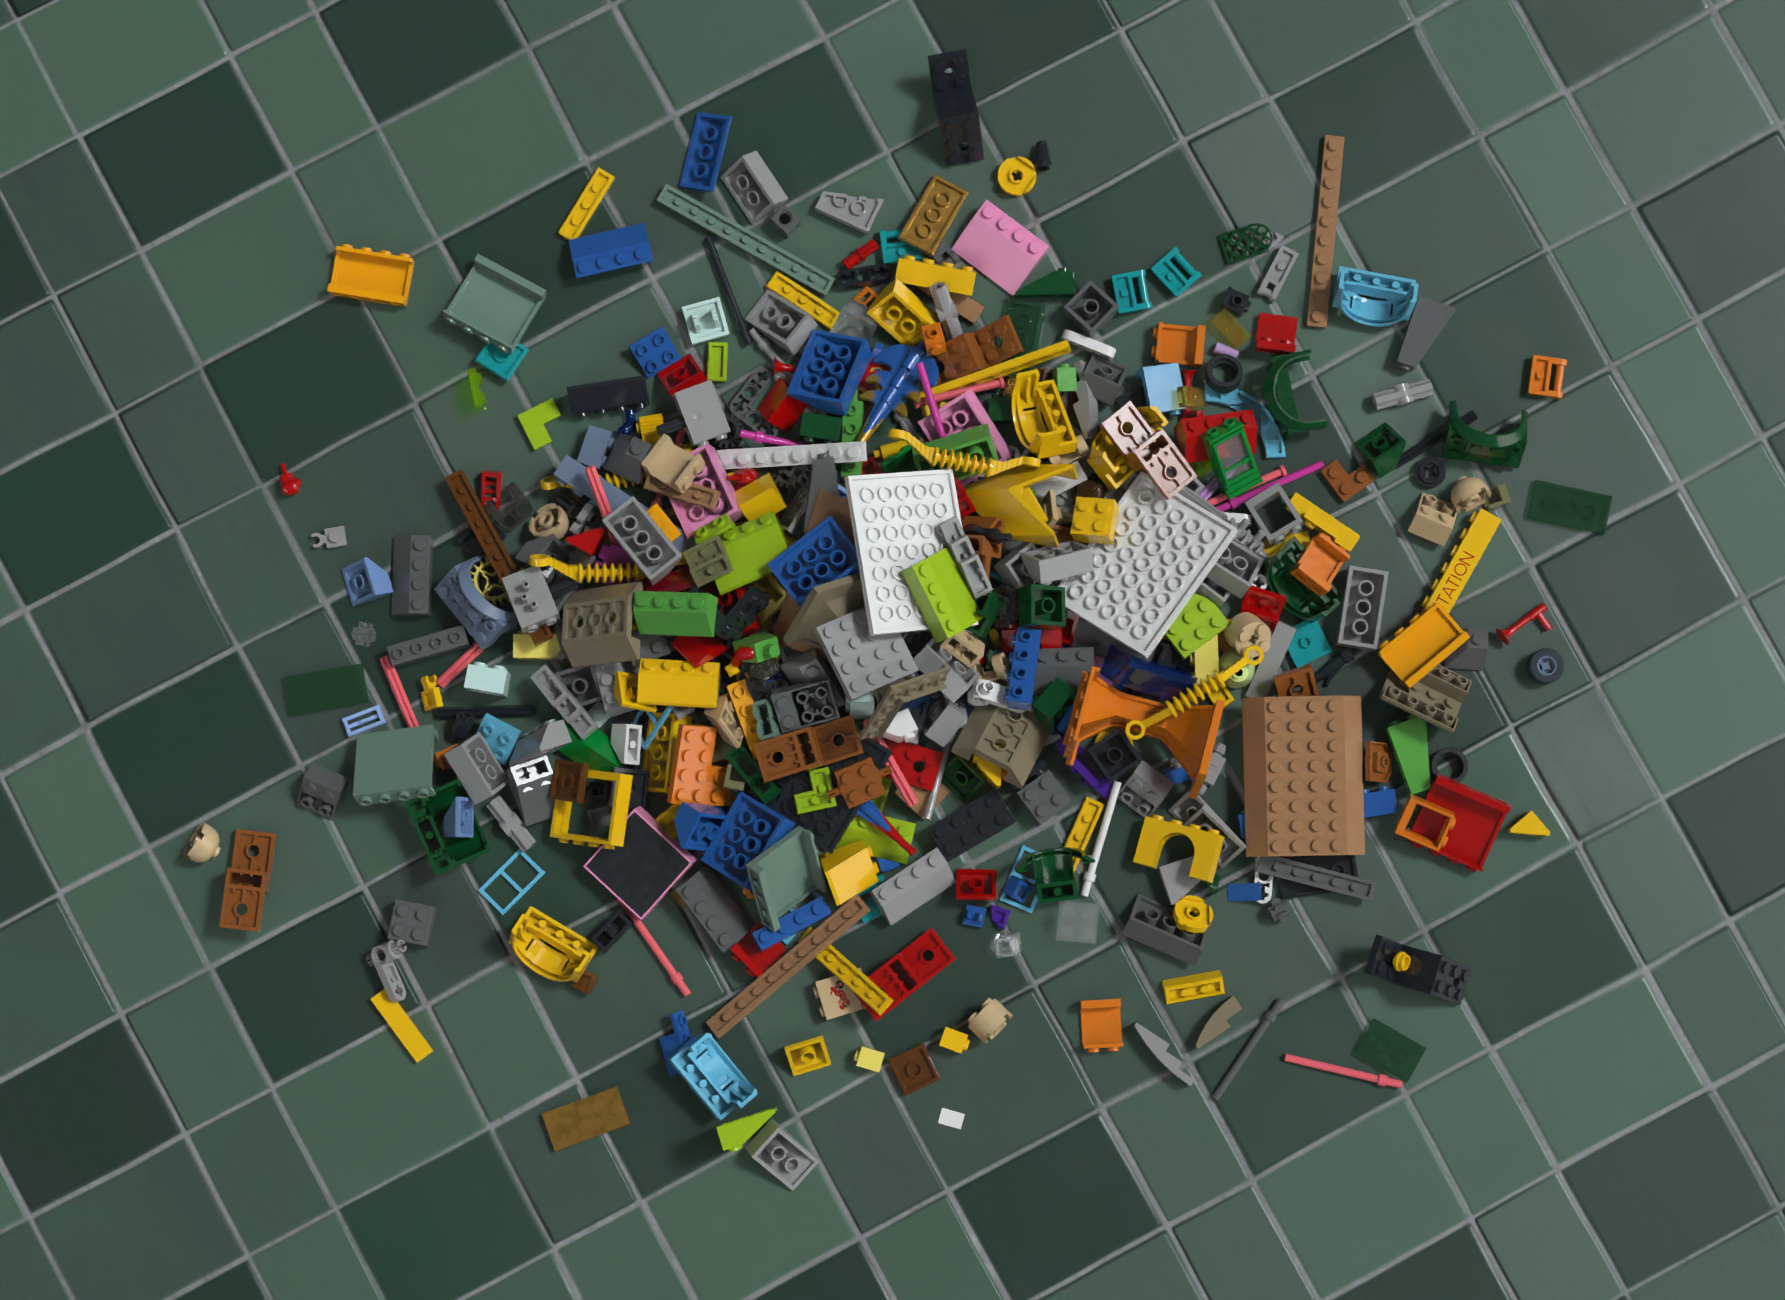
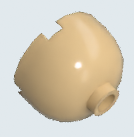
[1451,476,1491,513]
[529,503,569,540]
[183,822,221,863]

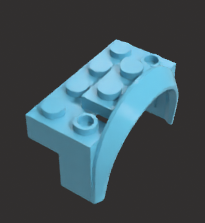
[1332,266,1419,327]
[668,1033,757,1121]

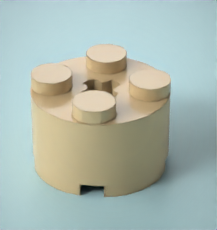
[1225,612,1271,658]
[968,998,1013,1044]

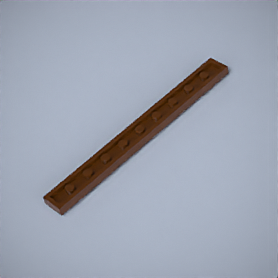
[445,469,553,646]

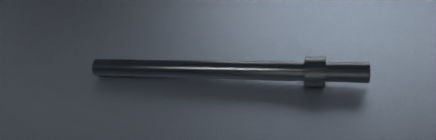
[704,236,753,346]

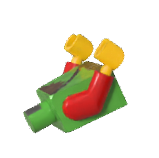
[725,631,781,677]

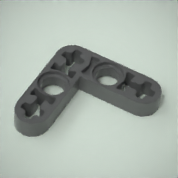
[730,368,778,437]

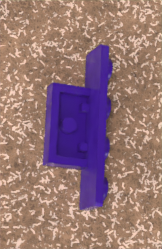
[1054,735,1122,801]

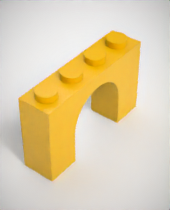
[1133,814,1225,883]

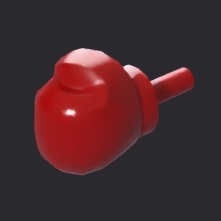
[279,463,302,496]
[726,468,758,485]

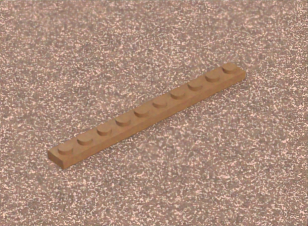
[1306,135,1345,329]
[706,894,870,1039]

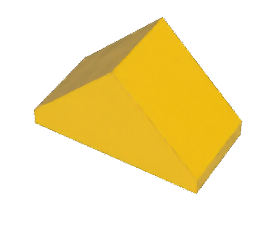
[1507,810,1550,837]

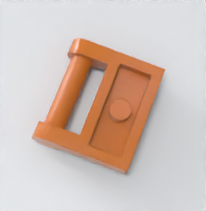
[1527,355,1567,399]

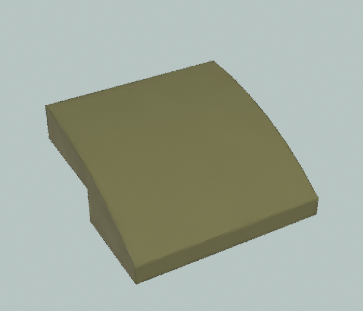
[682,535,734,588]

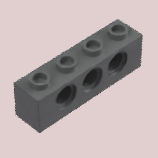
[387,625,471,668]

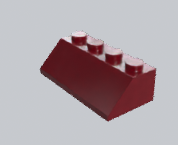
[641,564,715,592]

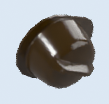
[1071,473,1116,505]

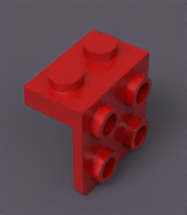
[730,923,785,977]

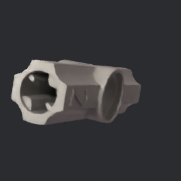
[929,282,963,340]
[1372,379,1434,411]
[487,795,536,852]

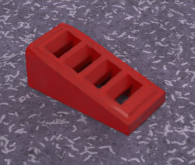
[480,470,503,512]

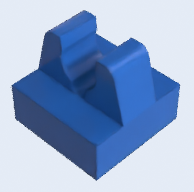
[962,904,986,928]

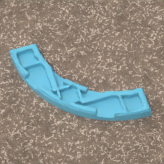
[1204,382,1286,459]

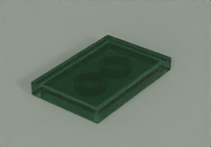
[1355,1018,1427,1083]

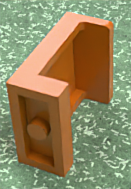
[1151,321,1206,368]
[1290,533,1350,596]

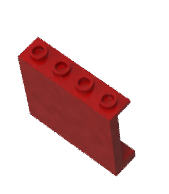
[1409,773,1511,872]

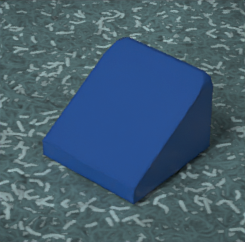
[877,858,900,873]
[1003,875,1032,904]

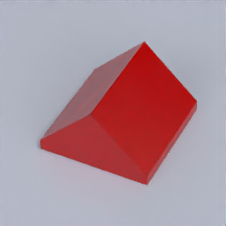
[757,378,809,432]
[566,527,608,556]
[956,869,996,901]

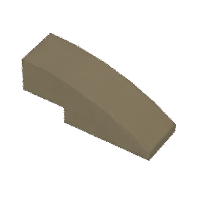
[1194,996,1242,1049]

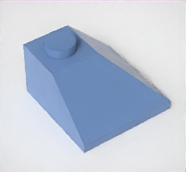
[341,557,394,606]
[442,797,474,838]

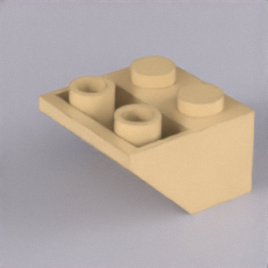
[1408,492,1457,546]
[704,693,744,749]

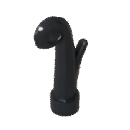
[1298,646,1355,687]

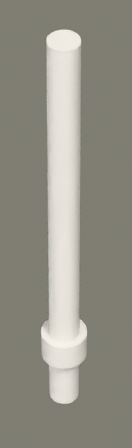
[1080,781,1122,897]

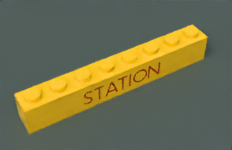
[1414,508,1502,617]

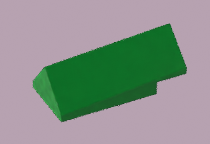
[555,714,624,782]

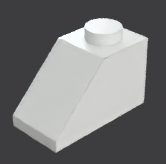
[883,708,918,743]
[611,724,642,765]

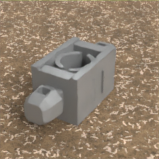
[1199,743,1226,795]

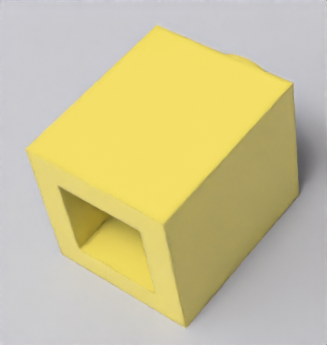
[854,1046,885,1072]

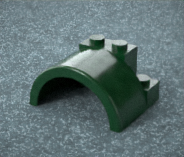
[404,779,490,876]

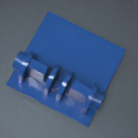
[629,326,681,379]

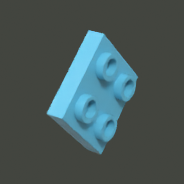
[477,713,522,765]

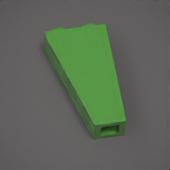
[1385,715,1430,794]

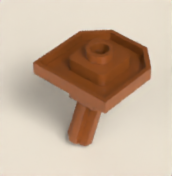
[1363,741,1392,783]

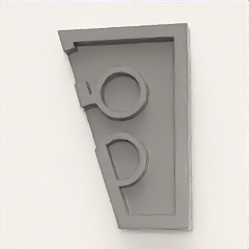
[815,191,884,235]

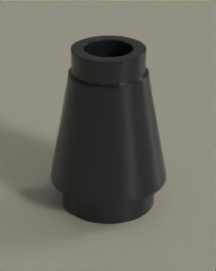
[1033,141,1052,171]

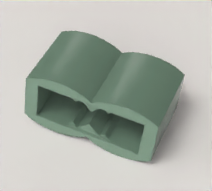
[752,699,784,741]

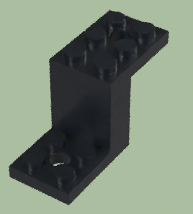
[927,49,984,166]
[659,586,771,643]
[1364,934,1472,1006]

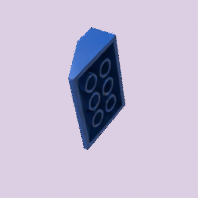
[787,329,872,416]
[767,516,860,608]
[701,791,796,891]

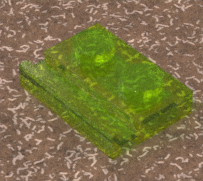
[467,368,487,412]

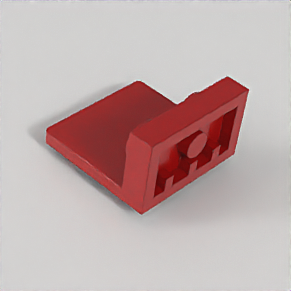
[1254,313,1298,355]

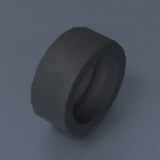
[1205,354,1243,394]
[1429,748,1468,782]

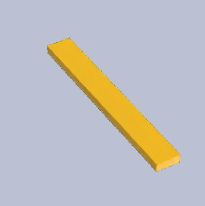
[920,340,1072,398]

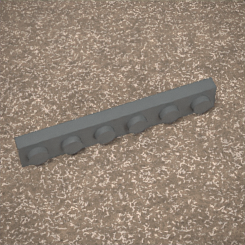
[1255,856,1376,902]

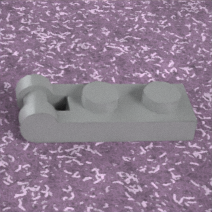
[1256,245,1299,302]

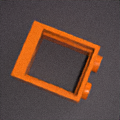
[1394,794,1456,852]

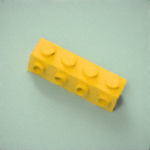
[895,254,977,296]

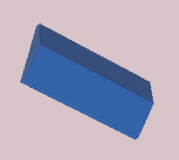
[679,112,732,192]

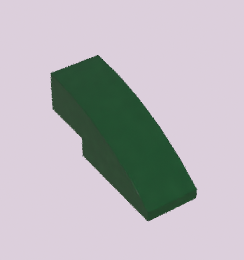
[724,745,781,805]

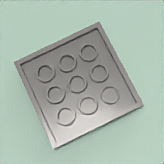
[814,607,919,702]

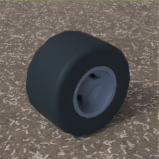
[1526,648,1564,685]

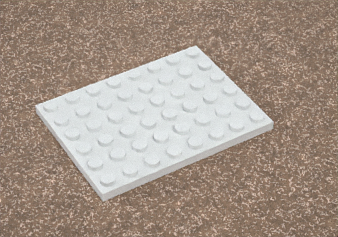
[844,469,978,636]
[1058,471,1238,659]

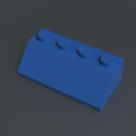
[569,222,653,278]
[674,802,730,851]

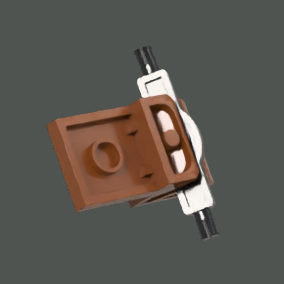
[961,516,1013,596]

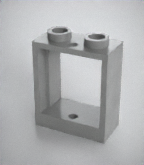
[1245,482,1304,546]

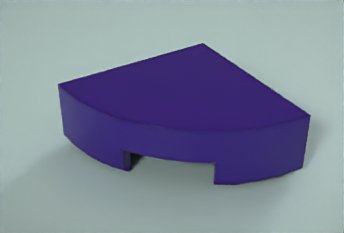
[991,905,1010,930]

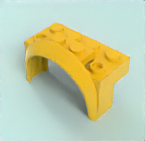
[1011,369,1078,459]
[1086,406,1169,490]
[508,906,598,983]

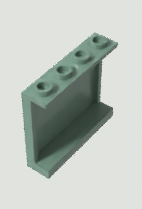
[443,254,546,355]
[353,724,439,806]
[746,826,828,932]

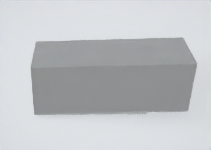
[1168,788,1247,869]

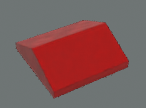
[672,635,728,669]

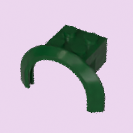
[1015,847,1095,904]

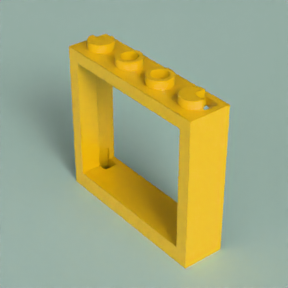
[550,770,633,850]

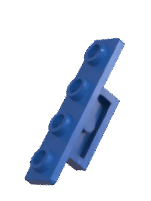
[659,1011,693,1091]

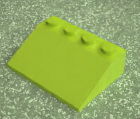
[715,511,789,595]
[901,546,984,643]
[716,1106,778,1153]

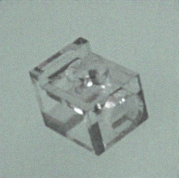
[991,930,1022,958]

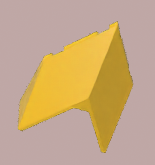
[963,464,1078,548]

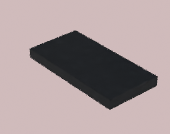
[1278,855,1358,900]

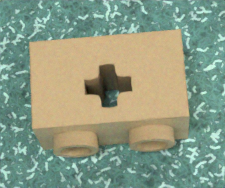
[940,630,985,669]

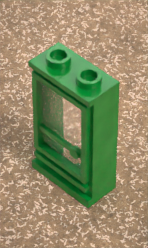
[1201,417,1263,500]

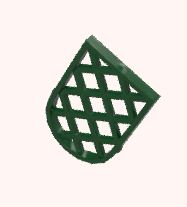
[1219,223,1273,265]

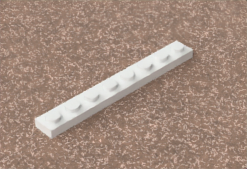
[717,441,867,469]

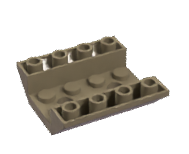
[562,581,643,668]
[1378,664,1472,733]
[951,704,1050,789]

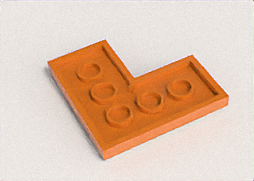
[667,724,737,807]

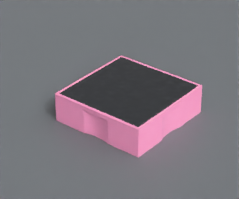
[583,806,698,920]

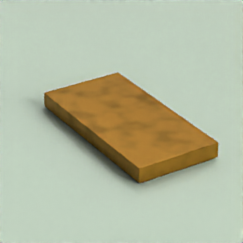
[898,174,969,257]
[542,1086,630,1151]

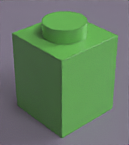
[1052,364,1077,393]

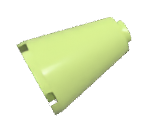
[1219,649,1256,689]

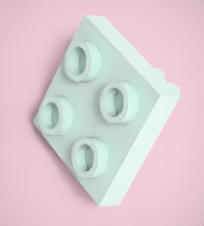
[682,297,730,346]

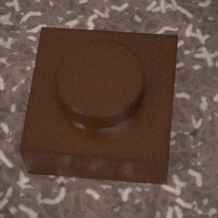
[571,971,599,995]

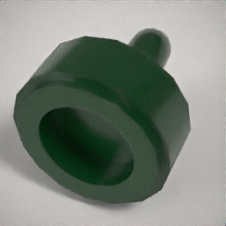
[1201,874,1220,894]

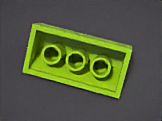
[836,815,916,865]

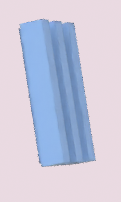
[342,704,386,738]

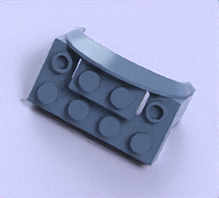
[434,555,519,650]

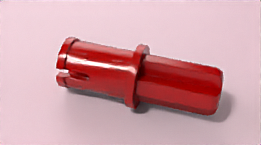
[842,239,879,269]

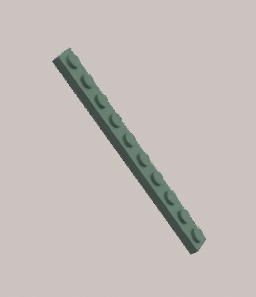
[657,184,835,297]

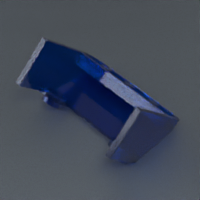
[1100,644,1198,704]

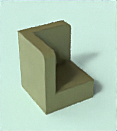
[1483,483,1511,511]
[723,764,746,792]

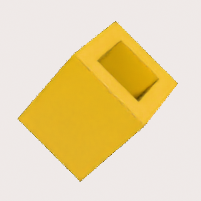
[939,1027,970,1054]

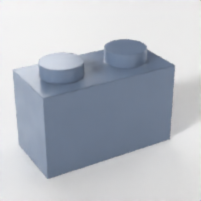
[577,425,615,472]

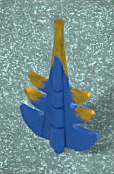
[849,340,939,463]

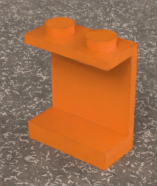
[1080,999,1123,1053]

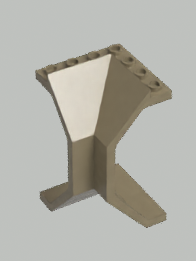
[783,573,951,741]

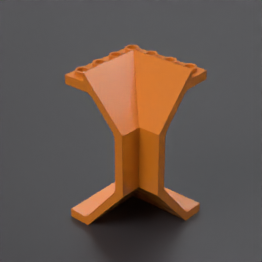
[1063,666,1225,799]

